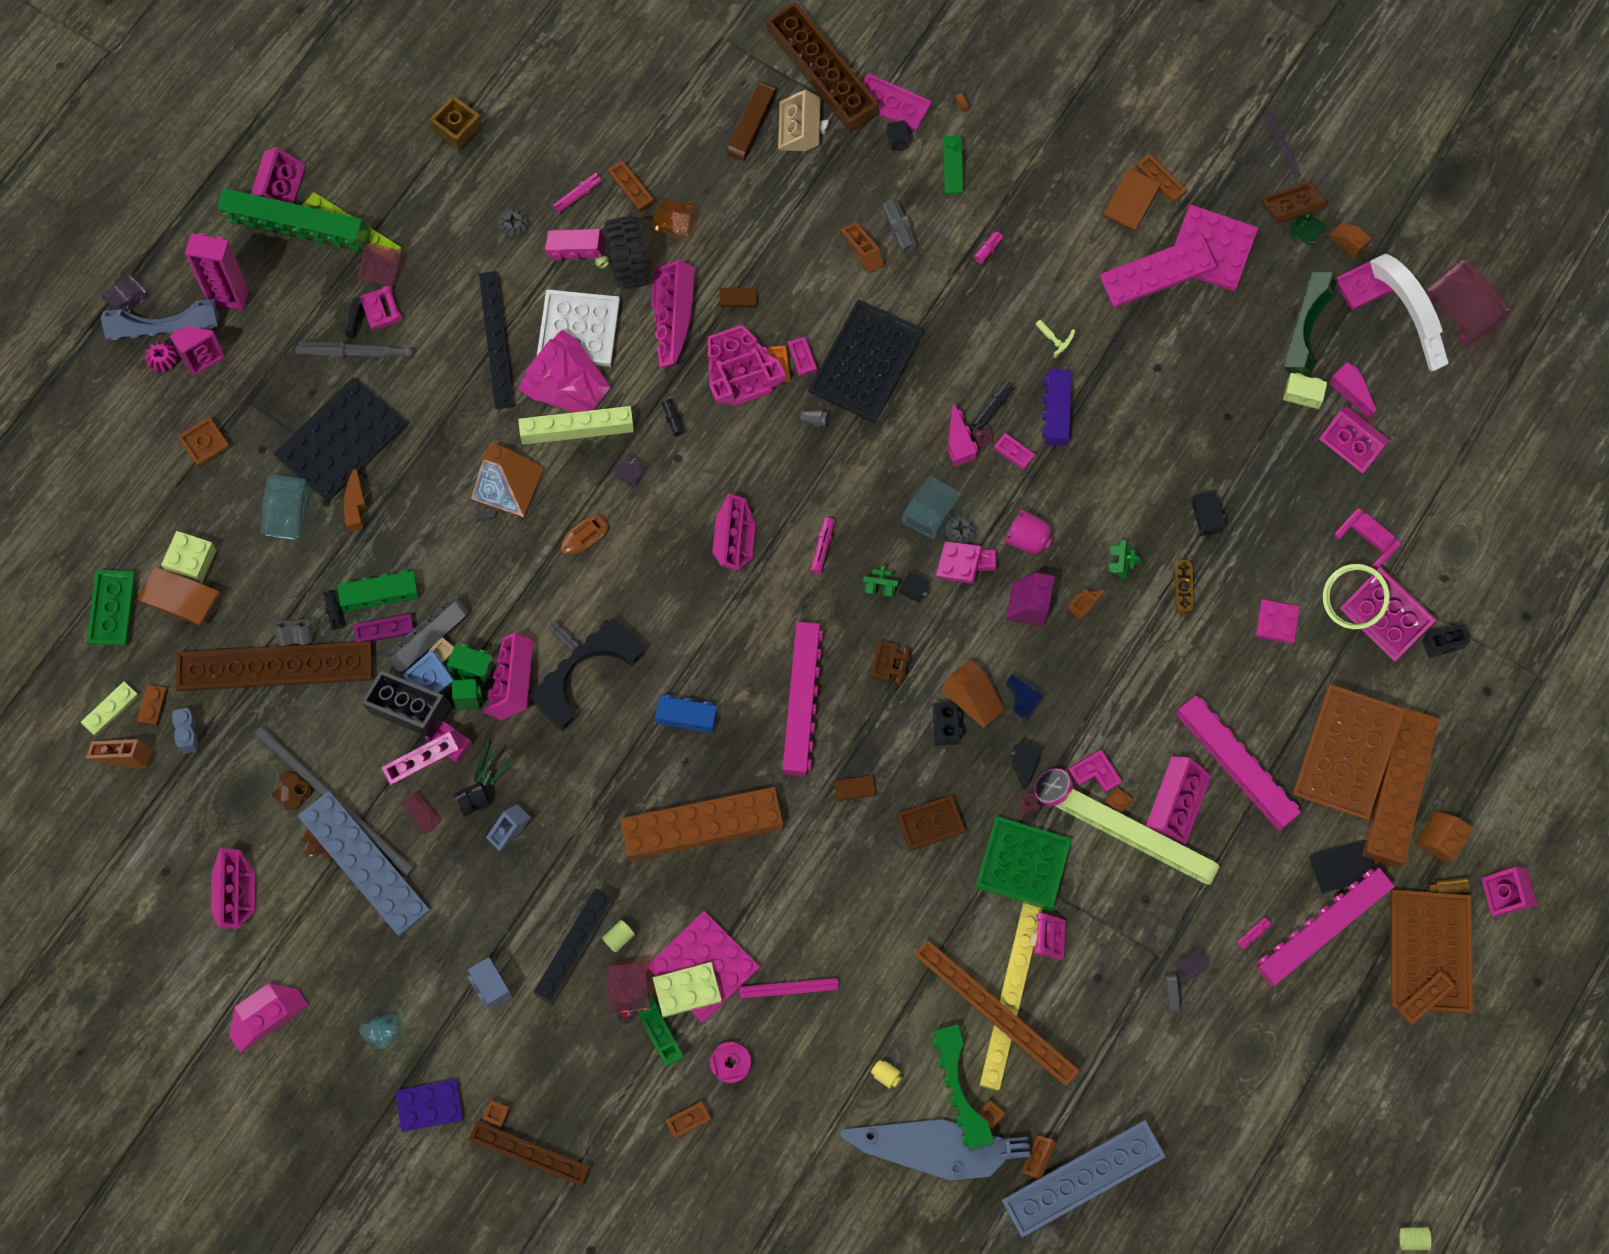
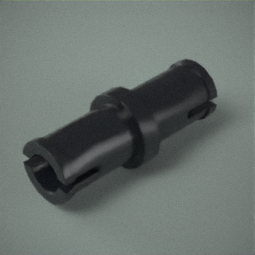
[661,399,684,437]
[323,590,343,630]

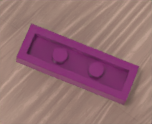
[353,614,413,642]

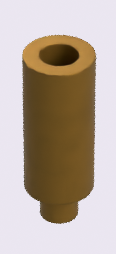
[1428,877,1470,894]

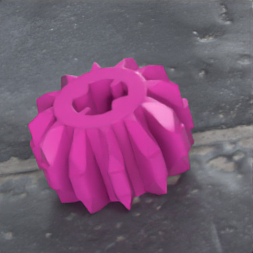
[145,341,177,373]

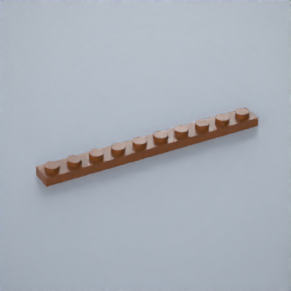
[914,940,1080,1088]

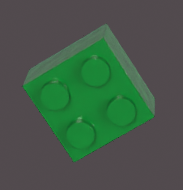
[447,644,496,688]

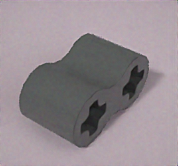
[274,619,313,646]

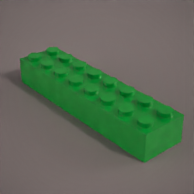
[217,188,371,252]

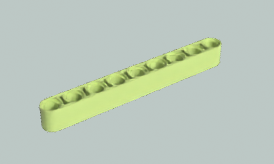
[1055,789,1220,885]

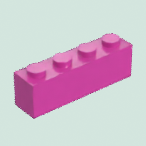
[381,730,464,785]

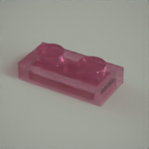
[401,792,440,834]

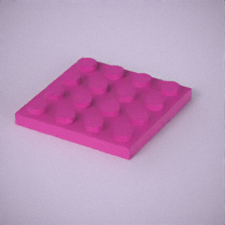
[1174,204,1258,292]
[647,911,760,1024]

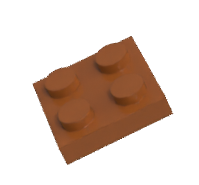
[177,417,230,467]

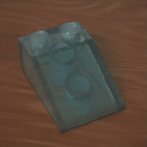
[260,474,309,540]
[902,475,962,540]

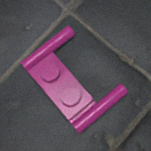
[1334,509,1401,571]

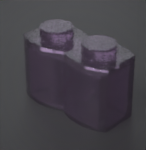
[102,274,147,313]

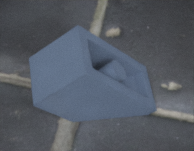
[486,804,531,851]

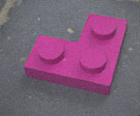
[1068,750,1122,793]

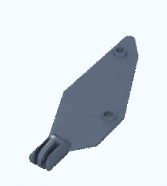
[840,1119,1031,1181]

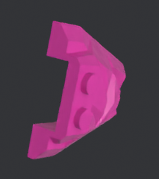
[708,325,786,406]
[518,329,611,413]

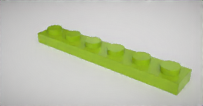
[303,192,402,264]

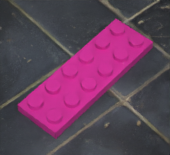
[1100,235,1216,308]

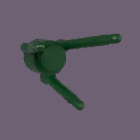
[473,740,514,788]

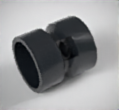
[454,783,489,817]

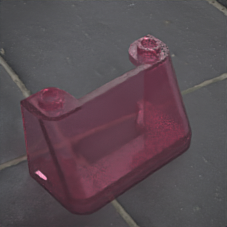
[1424,258,1510,348]

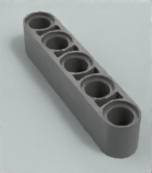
[386,595,469,672]

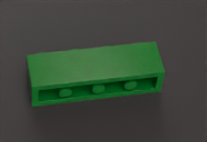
[337,570,419,612]

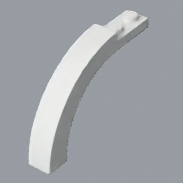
[1370,254,1449,371]

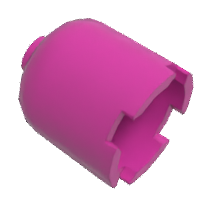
[1004,509,1052,555]

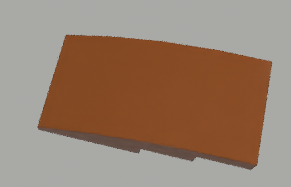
[136,567,220,627]

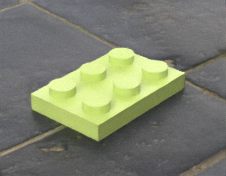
[653,962,722,1018]

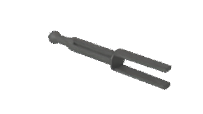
[296,341,414,358]

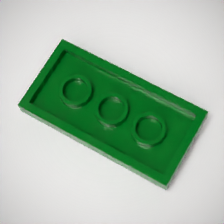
[86,570,136,646]

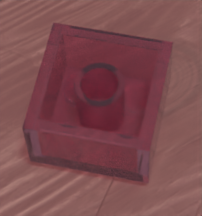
[606,962,651,1014]

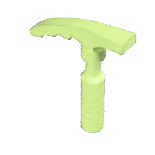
[1035,320,1075,358]

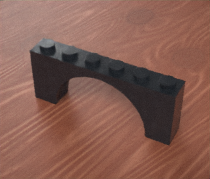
[529,617,646,732]

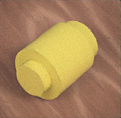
[871,1060,902,1089]

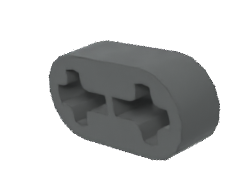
[1165,975,1179,1013]

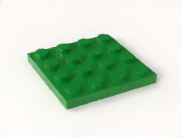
[975,816,1072,911]

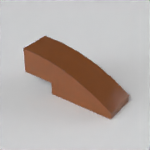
[344,470,367,533]

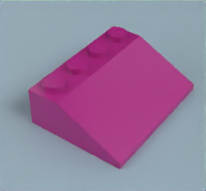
[1340,567,1438,661]

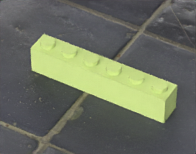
[518,406,634,445]

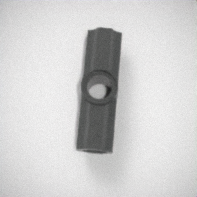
[882,199,917,253]

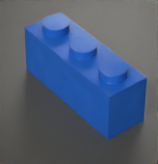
[655,695,717,733]

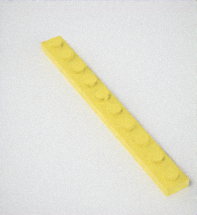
[979,903,1042,1091]

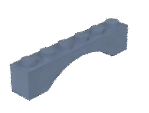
[101,299,219,340]

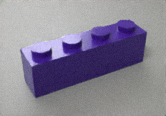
[1042,369,1071,446]

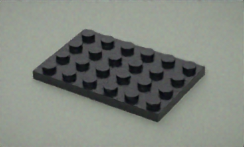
[808,299,924,423]
[274,377,408,503]

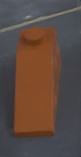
[840,222,883,273]
[86,739,152,768]

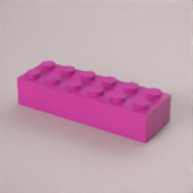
[185,233,249,311]

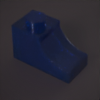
[1006,674,1043,719]

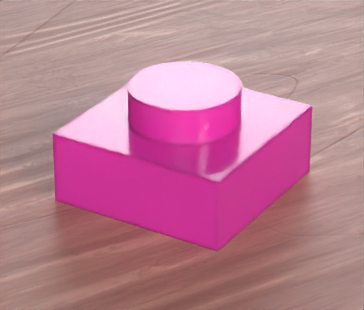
[977,550,997,571]

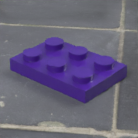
[395,1079,463,1132]

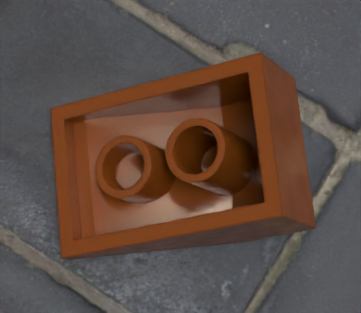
[941,659,1005,728]

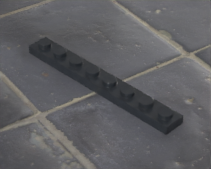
[479,271,514,410]

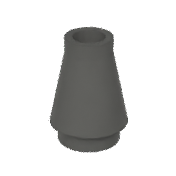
[800,409,829,428]

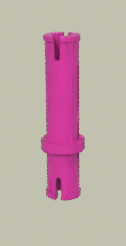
[553,173,602,214]
[810,517,835,575]

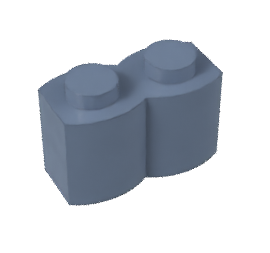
[172,708,199,754]

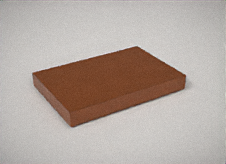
[1103,168,1161,231]

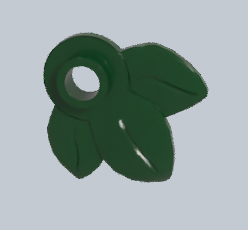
[1290,212,1326,246]

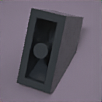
[1010,741,1041,790]

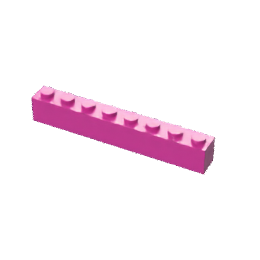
[783,622,823,777]
[1176,696,1301,832]
[1256,868,1395,987]

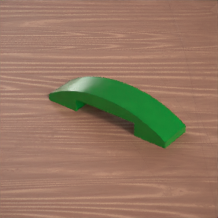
[631,991,684,1067]

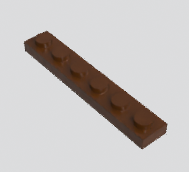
[468,1121,590,1187]

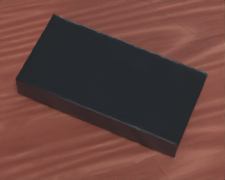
[344,297,363,339]

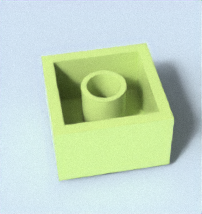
[161,531,216,584]

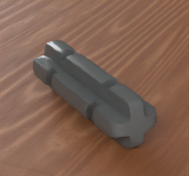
[549,620,580,651]

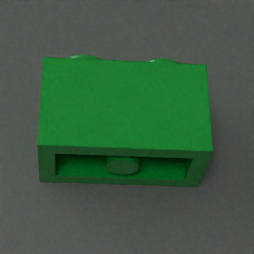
[452,679,483,711]

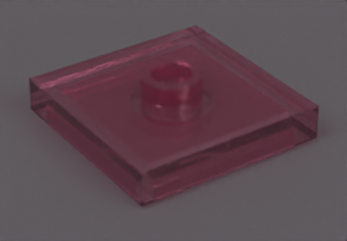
[357,243,402,287]

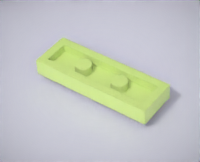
[81,682,139,737]

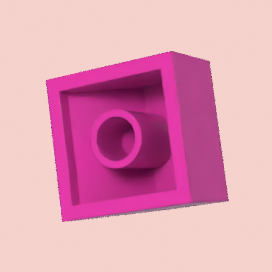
[1481,867,1538,916]

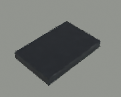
[1309,840,1376,894]

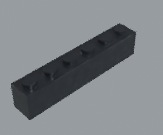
[534,888,614,1006]

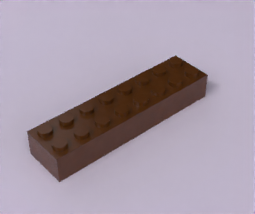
[766,2,879,133]

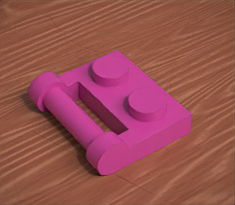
[360,286,403,330]
[1034,913,1066,960]

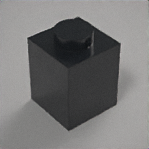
[886,120,910,151]
[899,571,930,603]

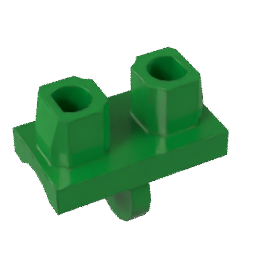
[1108,540,1141,579]
[863,564,898,596]

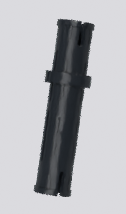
[972,381,1014,431]

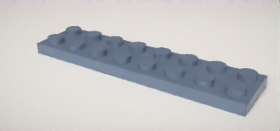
[298,791,430,936]
[1002,1120,1165,1237]

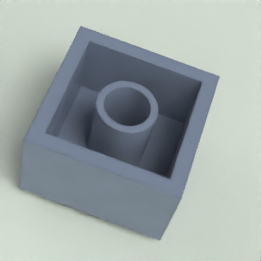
[468,957,513,1011]

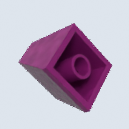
[1006,573,1054,627]

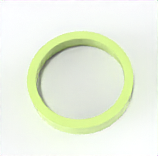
[1323,564,1390,629]

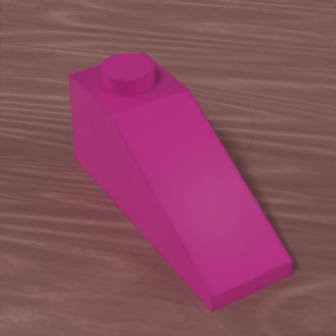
[1329,362,1377,420]

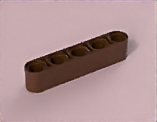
[727,81,777,161]

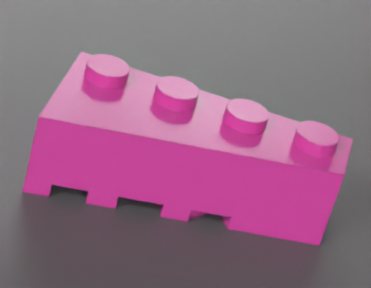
[483,632,533,720]

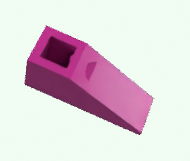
[947,404,978,467]

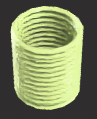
[602,920,635,952]
[1400,1227,1431,1251]

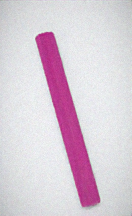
[739,978,839,998]

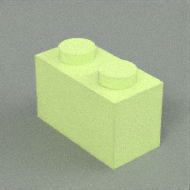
[1283,373,1327,409]

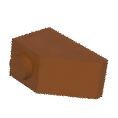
[1328,223,1371,259]

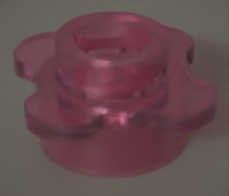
[973,426,993,447]
[1018,793,1040,814]

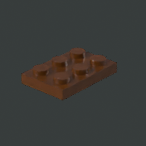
[1261,181,1327,223]
[896,795,965,852]

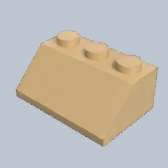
[778,89,820,151]

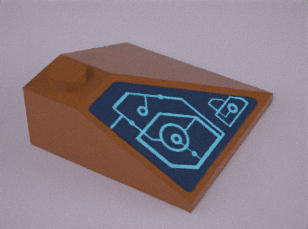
[471,443,544,518]

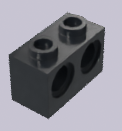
[933,702,963,746]

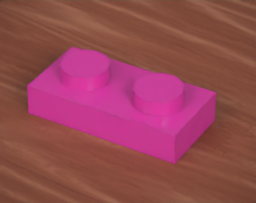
[787,337,817,377]
[994,433,1035,471]

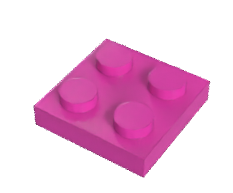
[936,541,983,584]
[1255,599,1299,644]

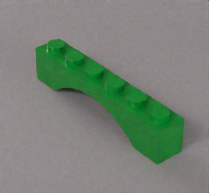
[931,1025,994,1152]

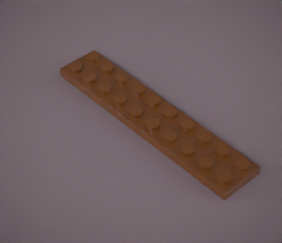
[176,641,372,691]

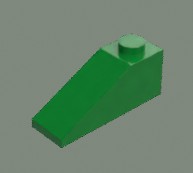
[941,135,963,195]

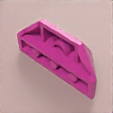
[712,494,756,570]
[211,848,255,929]
[230,983,309,1053]

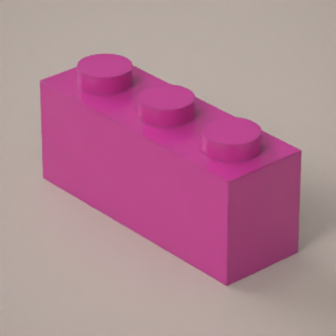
[545,229,606,260]

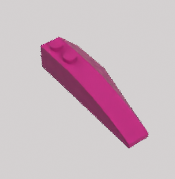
[651,260,694,368]

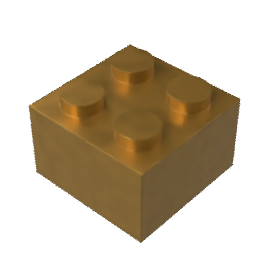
[429,95,482,150]

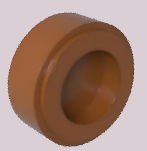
[954,93,968,112]

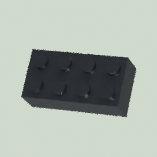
[361,670,451,738]

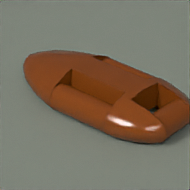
[561,515,609,555]

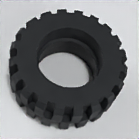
[605,215,649,289]

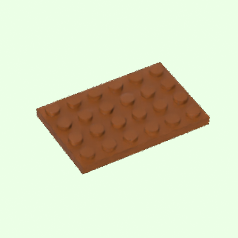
[1292,684,1405,821]
[1390,890,1473,1015]

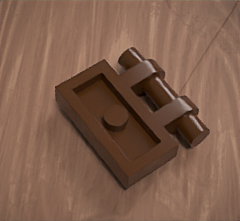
[870,640,911,686]

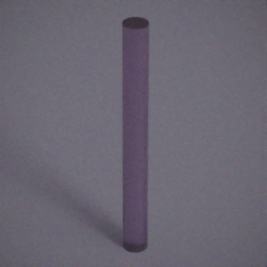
[1266,114,1301,178]

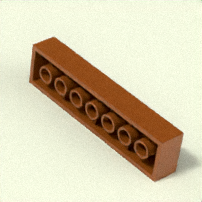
[1362,707,1440,869]
[620,787,783,862]

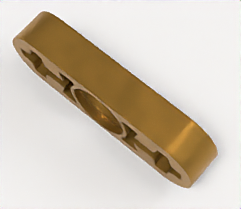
[1174,560,1194,615]

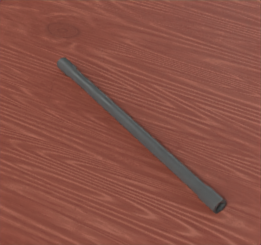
[255,726,415,877]

